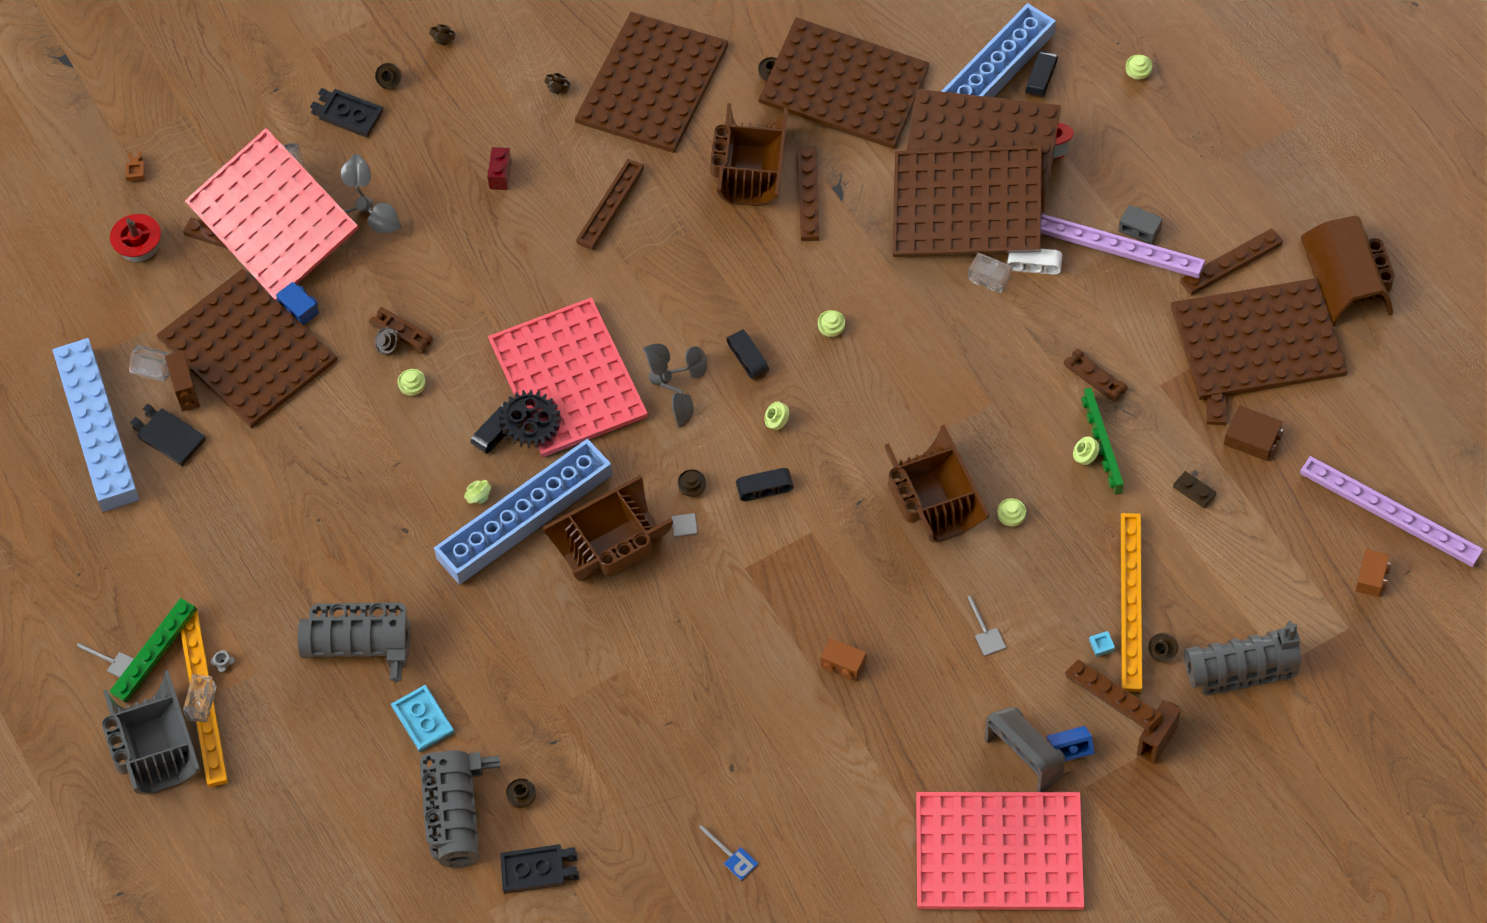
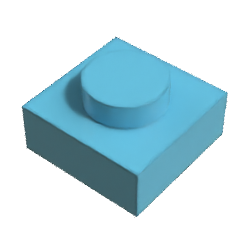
[1089,631,1115,657]

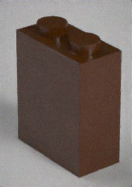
[165,350,200,412]
[1224,405,1284,461]
[1137,700,1181,764]

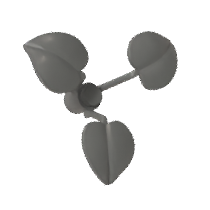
[338,154,401,233]
[642,344,707,427]

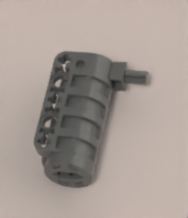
[298,603,411,683]
[1184,621,1301,695]
[420,750,500,868]

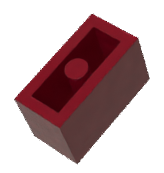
[487,147,512,190]

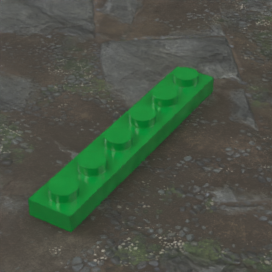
[1081,388,1124,495]
[109,598,198,703]

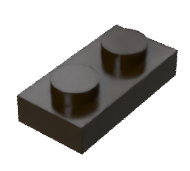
[1173,471,1216,509]

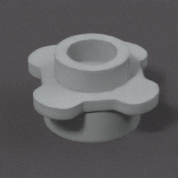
[210,650,234,672]

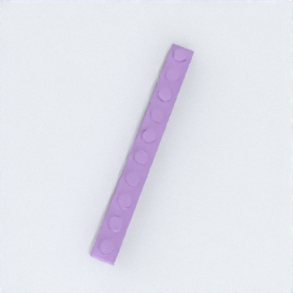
[1041,214,1205,278]
[1300,456,1483,567]

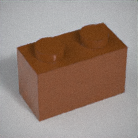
[1356,549,1391,597]
[820,638,867,681]

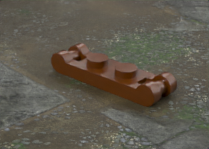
[369,307,433,354]
[1064,349,1128,402]

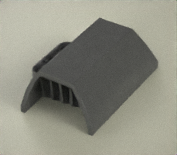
[102,670,200,795]

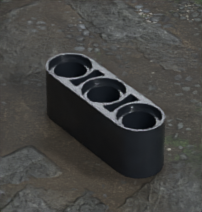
[1026,50,1058,98]
[726,329,769,380]
[470,404,520,454]
[735,468,794,501]

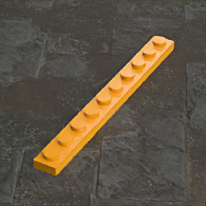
[1121,513,1142,693]
[181,610,228,788]

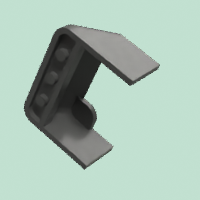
[985,707,1065,792]

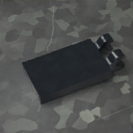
[310,88,383,138]
[130,403,206,466]
[500,844,579,894]

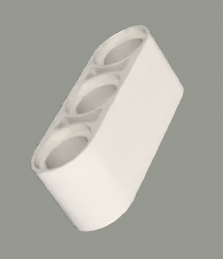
[1007,249,1063,275]

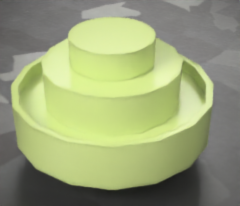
[1125,55,1152,80]
[818,310,845,337]
[398,369,426,396]
[764,402,789,430]
[1073,437,1099,465]
[464,480,491,504]
[997,498,1026,527]

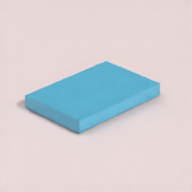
[391,685,455,752]

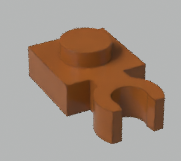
[125,151,145,182]

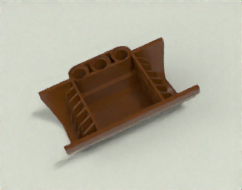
[710,103,788,206]
[1301,215,1395,326]
[885,425,990,543]
[542,475,673,581]

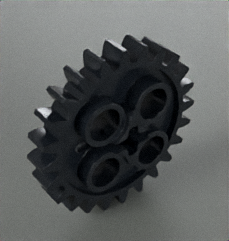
[499,390,561,449]

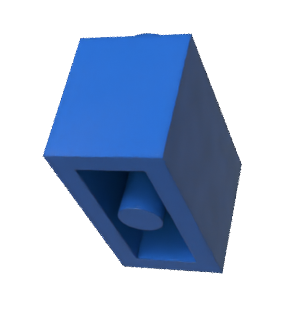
[276,282,319,325]
[1046,726,1095,761]

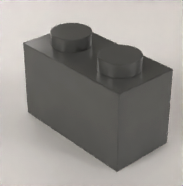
[1118,205,1163,245]

